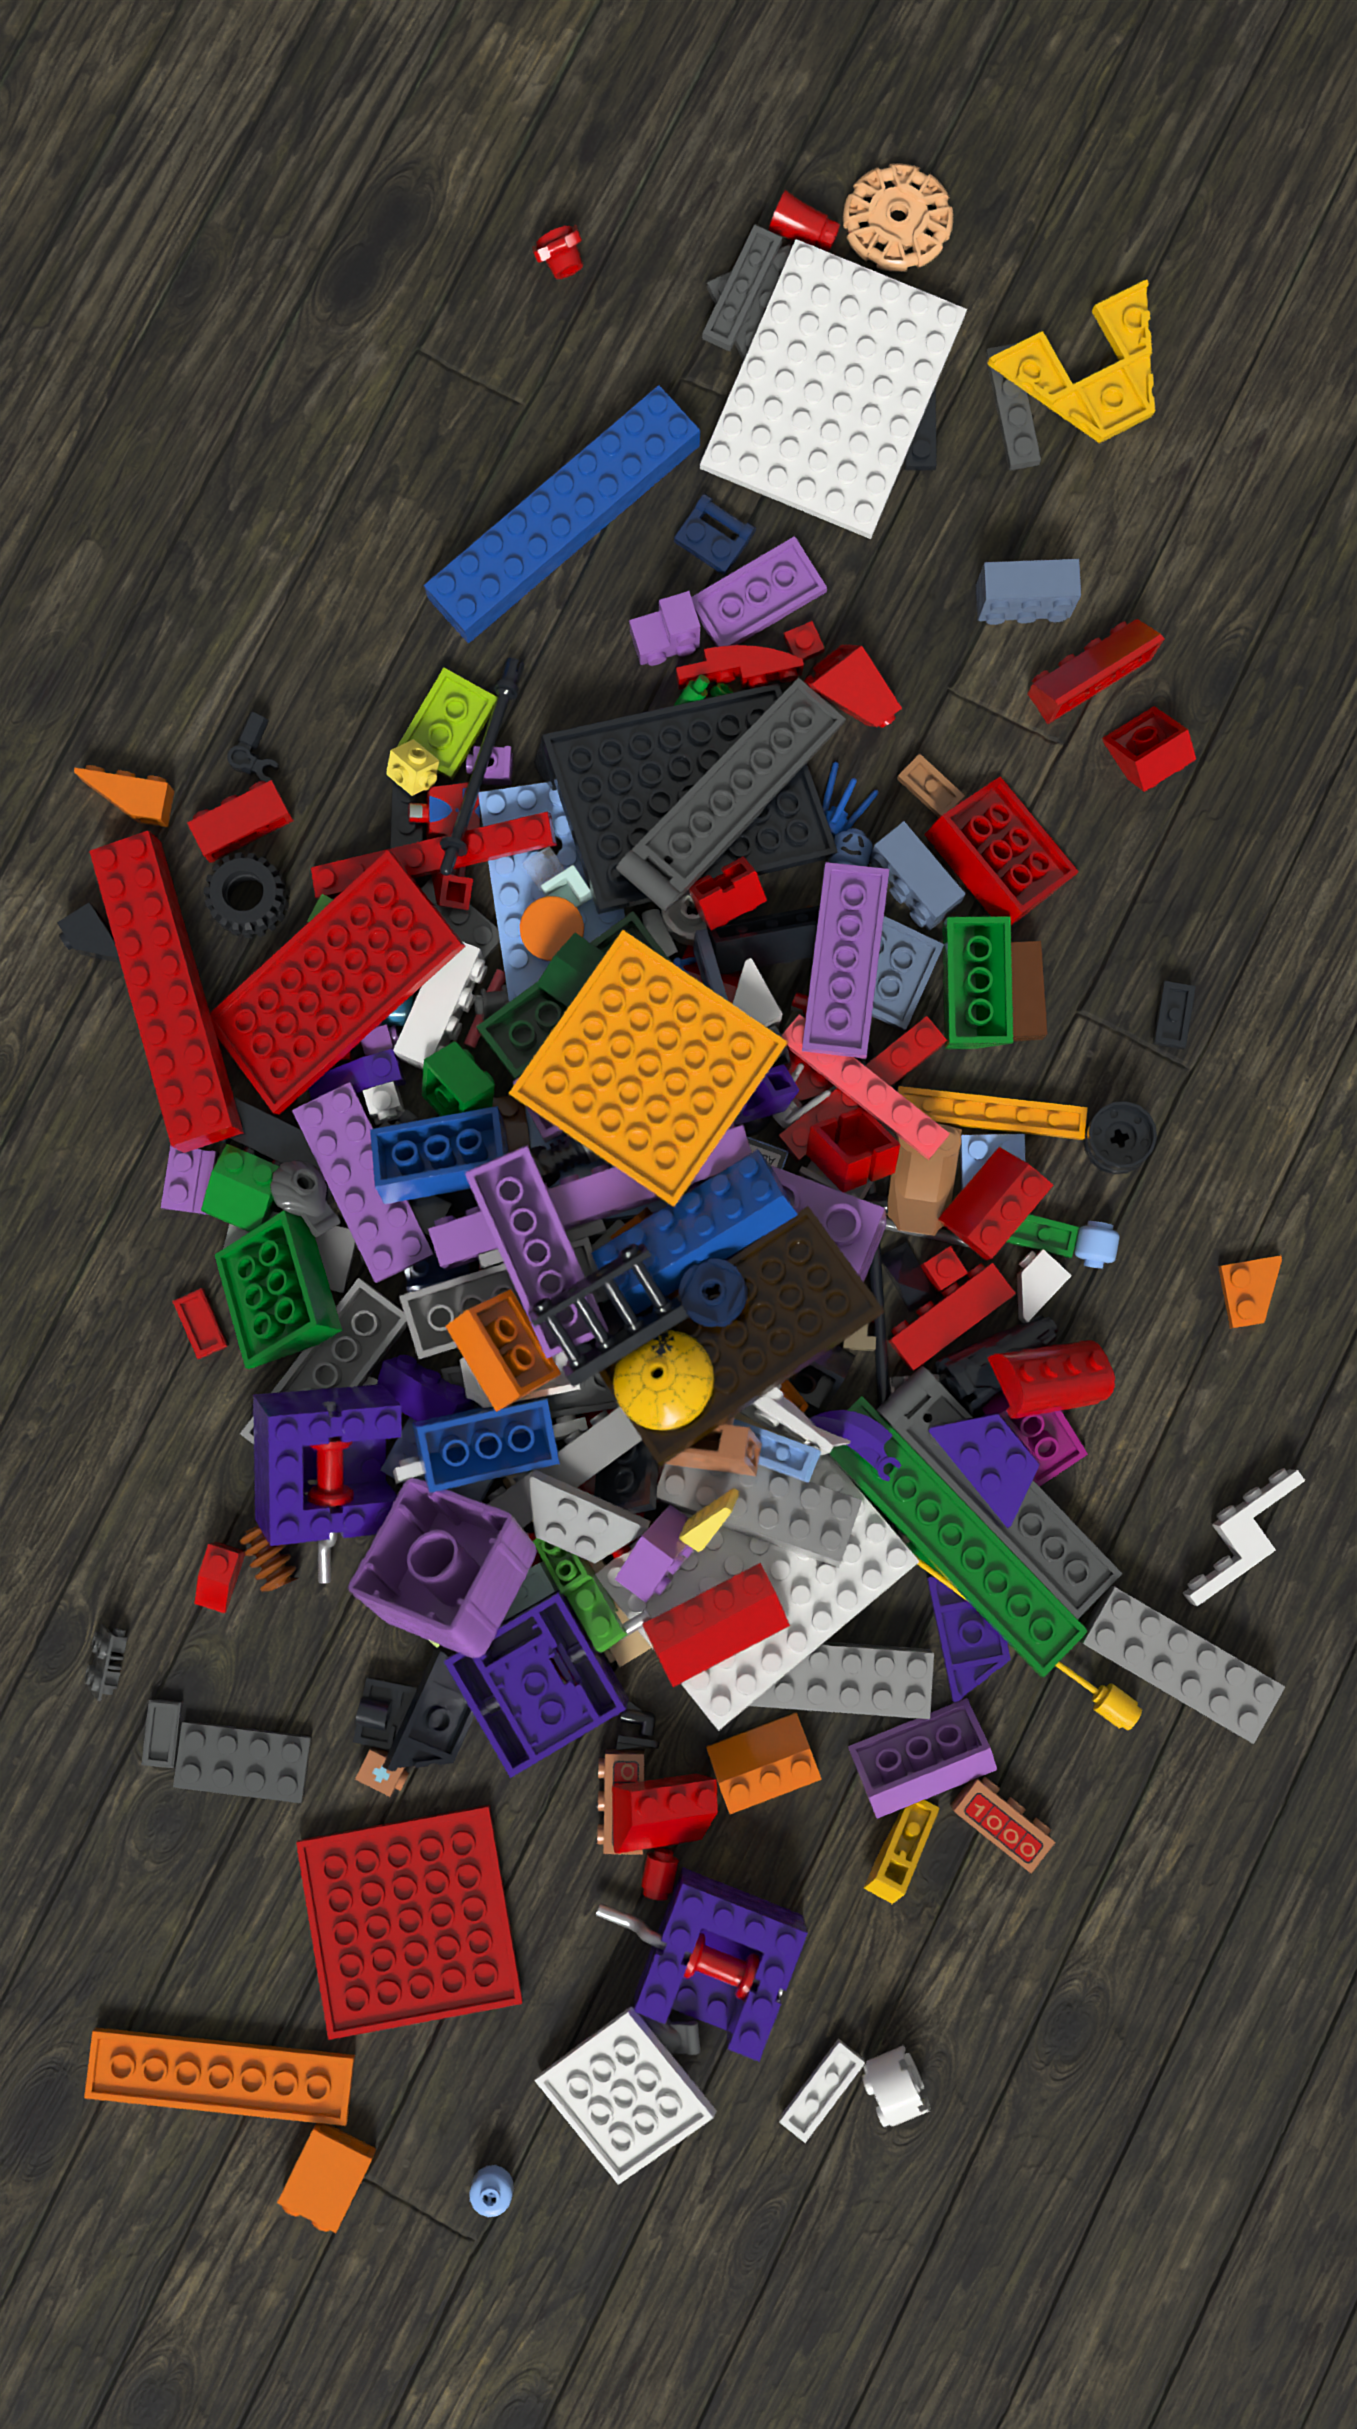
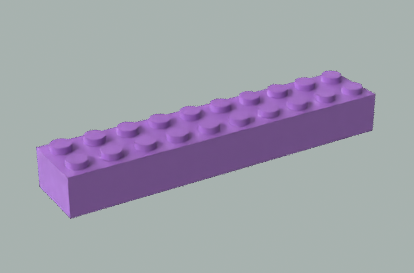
[428,1123,752,1270]

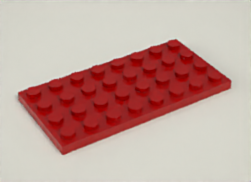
[210,850,466,1115]

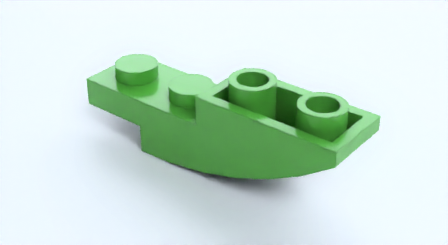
[533,1538,628,1653]

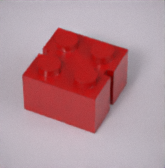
[806,1107,901,1193]

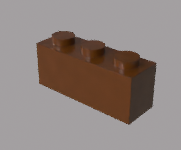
[1011,941,1048,1041]

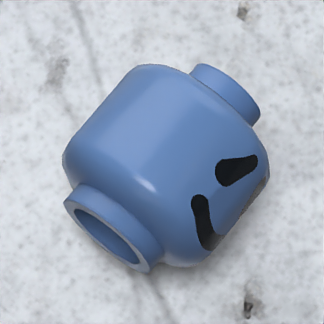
[828,828,873,867]

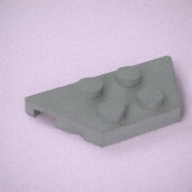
[530,1469,650,1563]

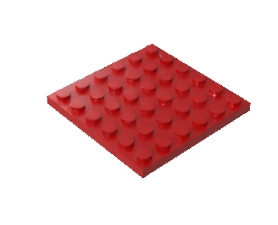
[296,1805,523,2040]

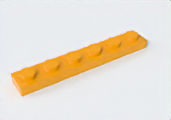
[897,1086,1088,1140]

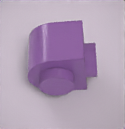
[361,1023,400,1056]

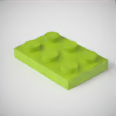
[397,668,497,780]

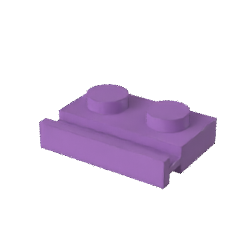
[161,1145,218,1215]

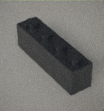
[706,905,820,974]

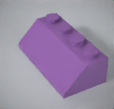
[848,1698,997,1819]

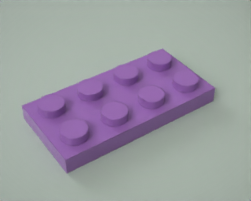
[691,536,827,647]

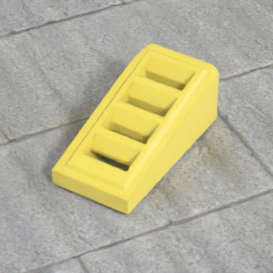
[679,1488,739,1552]

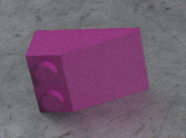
[981,1390,1088,1487]

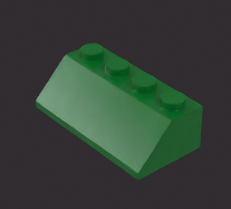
[942,917,1013,1049]

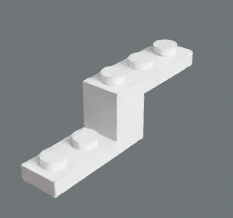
[1183,1468,1305,1606]

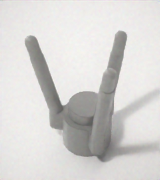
[773,1063,837,1129]

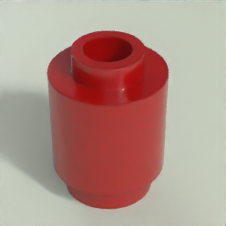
[641,1848,679,1901]

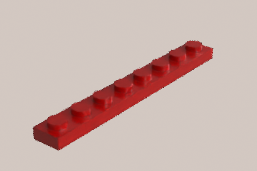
[311,811,557,899]

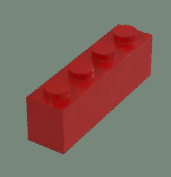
[888,1262,1016,1371]

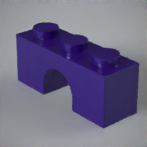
[733,1064,799,1126]

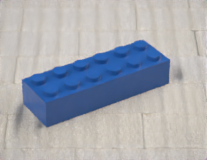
[591,1149,798,1314]

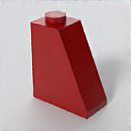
[804,645,902,728]

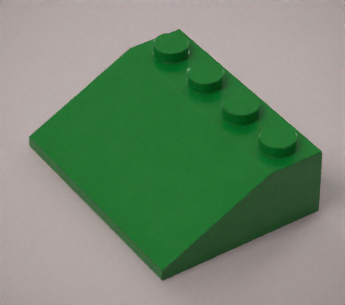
[215,1210,342,1369]

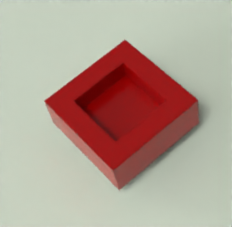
[784,621,825,662]

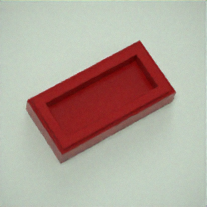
[172,1288,229,1359]

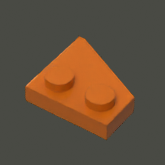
[1218,1255,1282,1329]

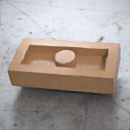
[897,753,965,818]

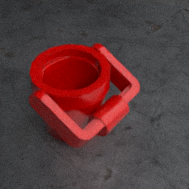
[532,225,583,279]

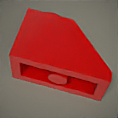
[195,1542,246,1613]

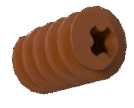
[239,1526,300,1592]

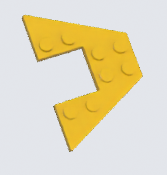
[987,279,1155,443]

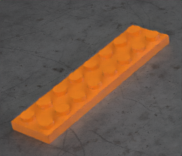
[84,2028,355,2126]

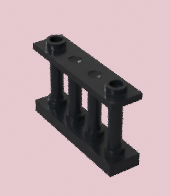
[528,1242,689,1388]

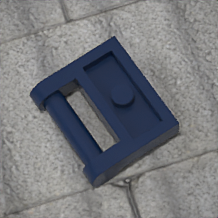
[674,494,756,576]

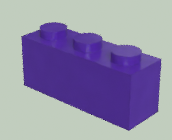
[376,1355,475,1421]

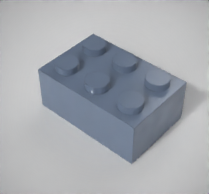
[976,559,1081,625]
[869,821,965,931]

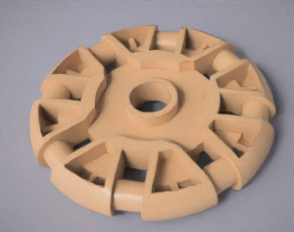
[843,163,953,272]

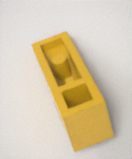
[864,1800,940,1904]

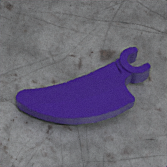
[810,1410,901,1481]

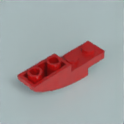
[676,645,804,689]

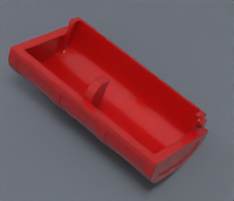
[988,1340,1115,1419]

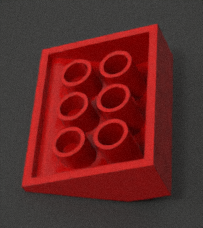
[924,777,1079,925]

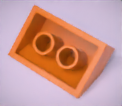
[445,1289,562,1412]
[706,1712,822,1814]

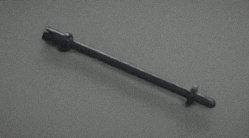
[440,658,525,876]

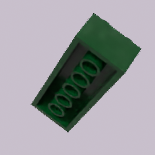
[476,911,672,1080]

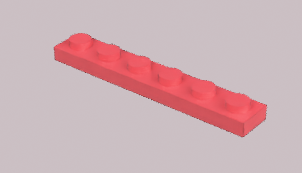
[781,1014,950,1160]

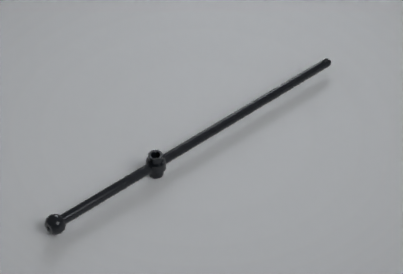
[854,1042,899,1536]

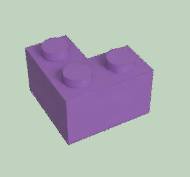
[629,591,701,666]
[615,1504,695,1603]

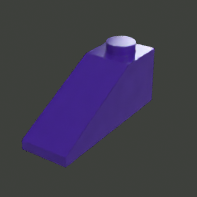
[308,1048,406,1100]

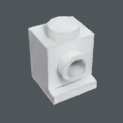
[362,1081,405,1126]

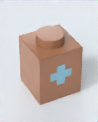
[355,1746,409,1797]

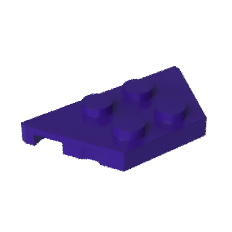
[928,1412,1040,1528]
[927,1577,1011,1702]

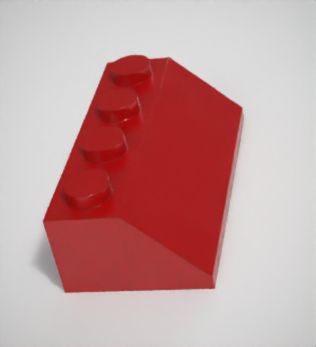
[1028,619,1164,724]
[642,1563,790,1688]

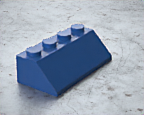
[412,1397,560,1493]

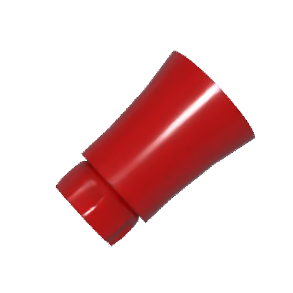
[768,190,840,252]

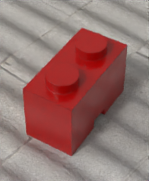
[688,856,767,930]

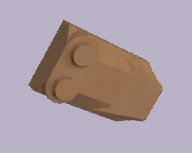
[886,1124,962,1236]

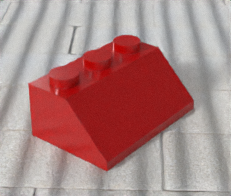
[937,1147,1054,1261]
[612,1773,718,1854]

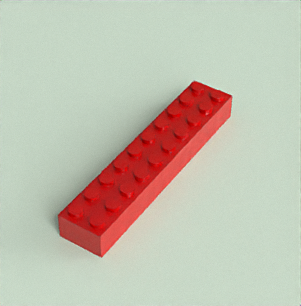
[89,830,244,1153]

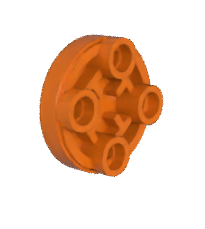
[520,896,584,961]

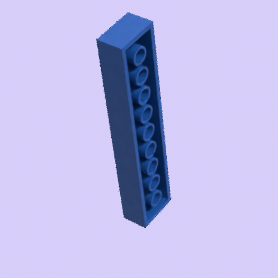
[424,385,700,644]

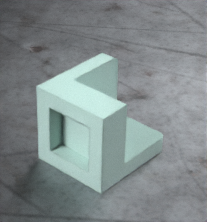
[541,865,592,908]

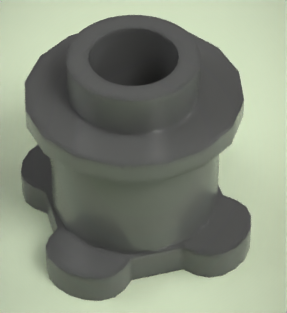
[474,985,510,1020]

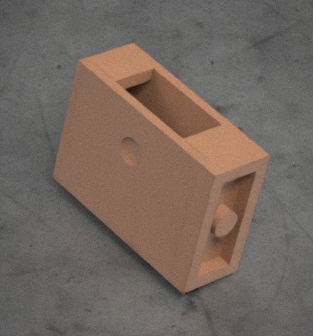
[666,1416,762,1476]

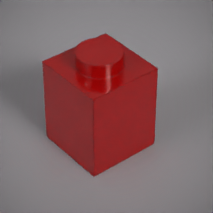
[920,1246,968,1292]

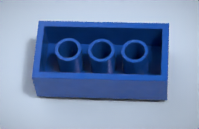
[370,1106,509,1204]

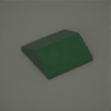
[536,932,606,1008]

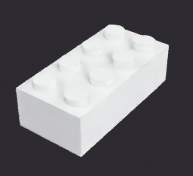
[393,941,488,1070]

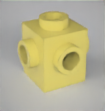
[386,739,439,796]

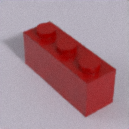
[187,780,293,863]

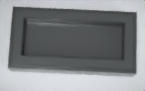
[141,1698,183,1768]

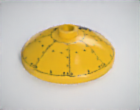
[614,1330,714,1430]

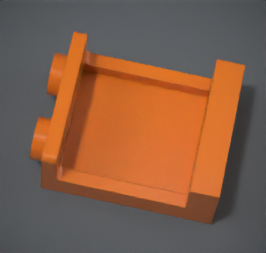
[277,2123,376,2233]

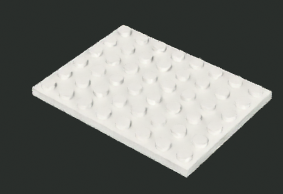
[700,239,967,539]
[595,1454,920,1731]

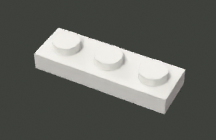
[779,2039,865,2143]

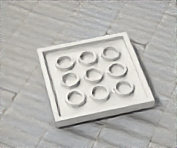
[535,2006,717,2185]

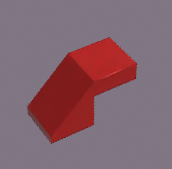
[431,866,473,910]

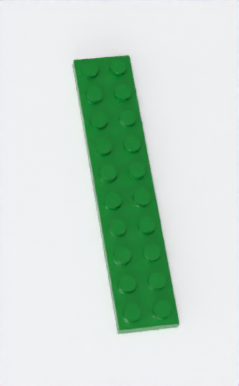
[827,1396,1088,1677]

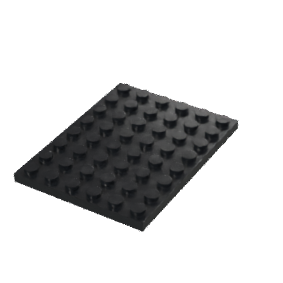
[541,683,838,914]

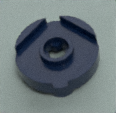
[679,1259,748,1327]

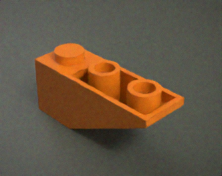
[74,765,175,827]

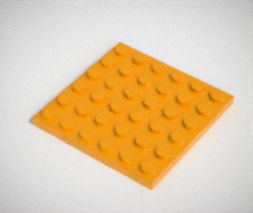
[509,930,788,1207]

